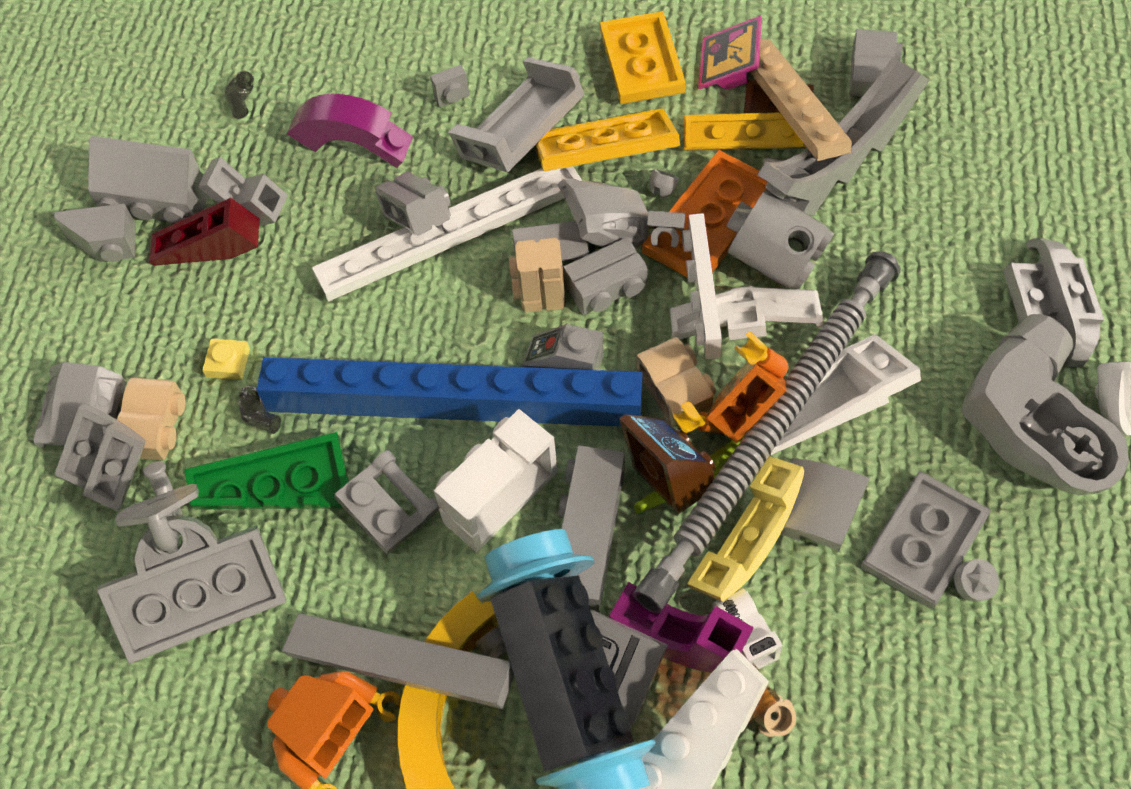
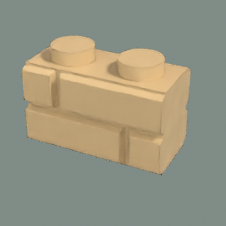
[509,238,565,313]

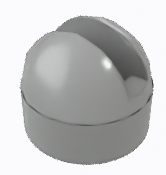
[649,169,679,198]

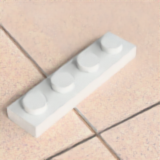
[682,213,722,360]

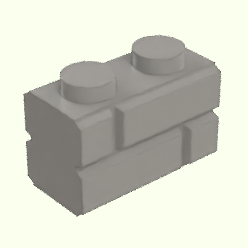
[375,171,451,236]
[562,237,648,314]

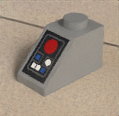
[522,324,604,370]

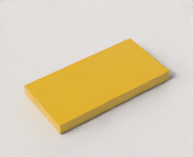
[534,108,680,172]

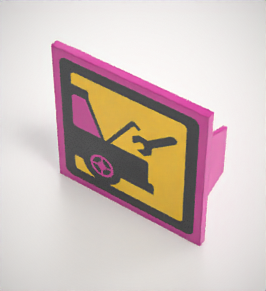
[698,16,762,90]

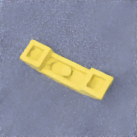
[687,456,805,602]

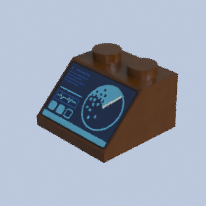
[619,414,716,514]

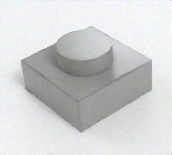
[430,65,470,108]

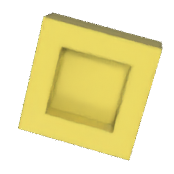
[203,339,250,380]

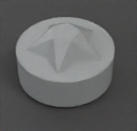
[954,559,999,602]

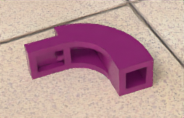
[287,94,413,168]
[609,582,754,673]

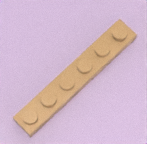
[749,39,852,161]

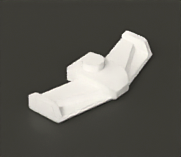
[670,286,823,340]

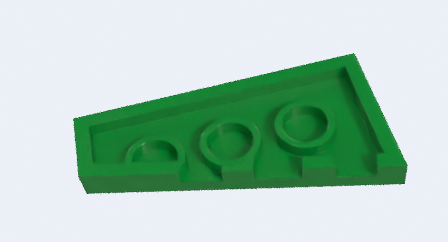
[184,432,349,510]

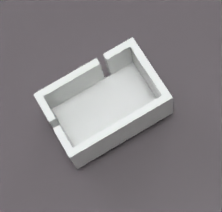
[434,409,558,552]

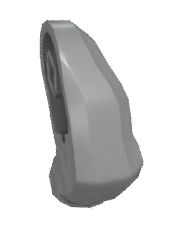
[962,314,1129,496]

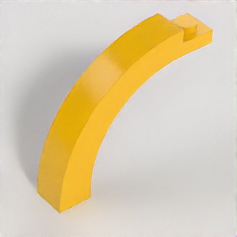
[398,591,499,789]

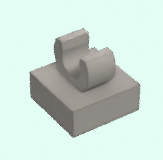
[647,210,685,248]

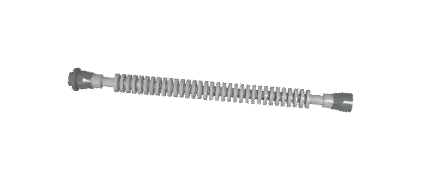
[633,251,901,614]

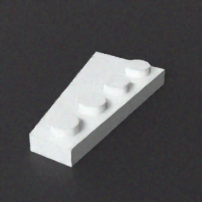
[641,649,769,789]

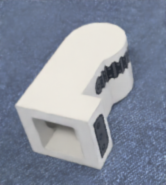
[712,588,783,670]

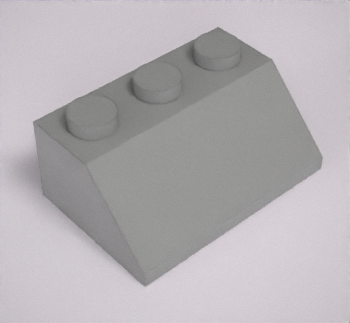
[88,136,208,224]

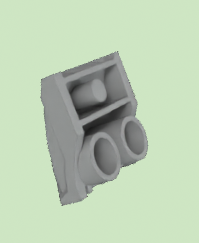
[557,178,649,248]
[34,362,126,448]

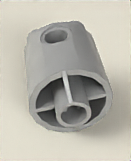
[726,190,834,289]

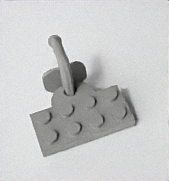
[97,461,287,664]

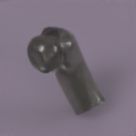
[225,71,254,119]
[238,385,281,434]

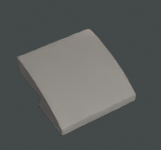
[54,404,146,511]
[780,458,870,551]

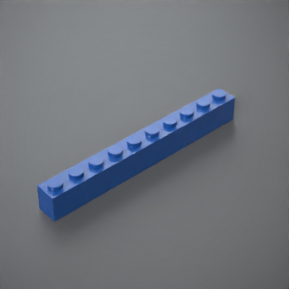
[257,357,642,427]

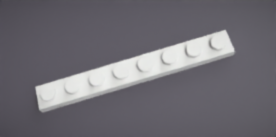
[312,166,582,302]

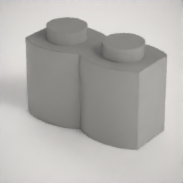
[849,29,903,97]

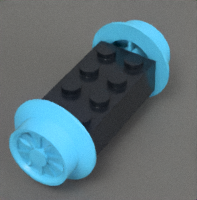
[478,529,656,789]

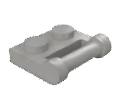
[335,450,440,555]

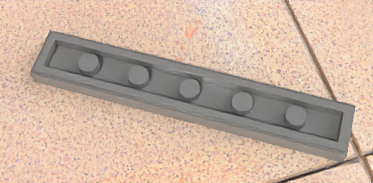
[282,613,514,709]

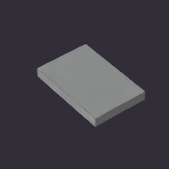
[860,470,991,610]

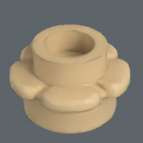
[754,694,796,737]

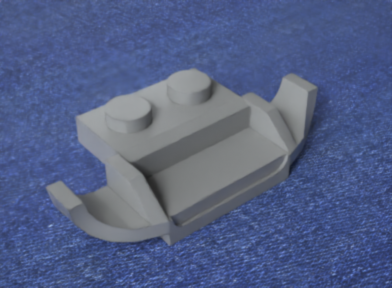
[1003,238,1104,367]

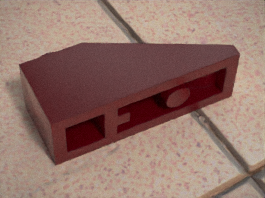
[149,197,260,266]

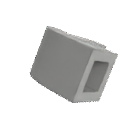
[198,157,288,226]

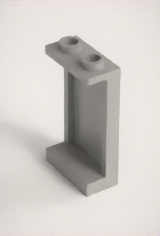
[448,57,585,172]

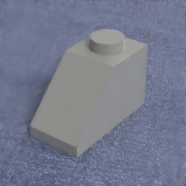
[54,203,136,262]

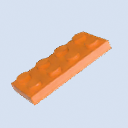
[642,150,773,277]

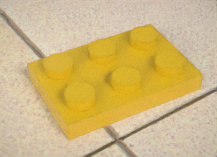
[600,11,686,104]

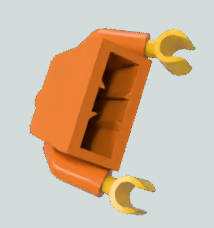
[672,332,788,443]
[267,671,401,789]

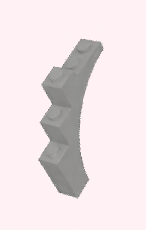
[758,57,930,216]

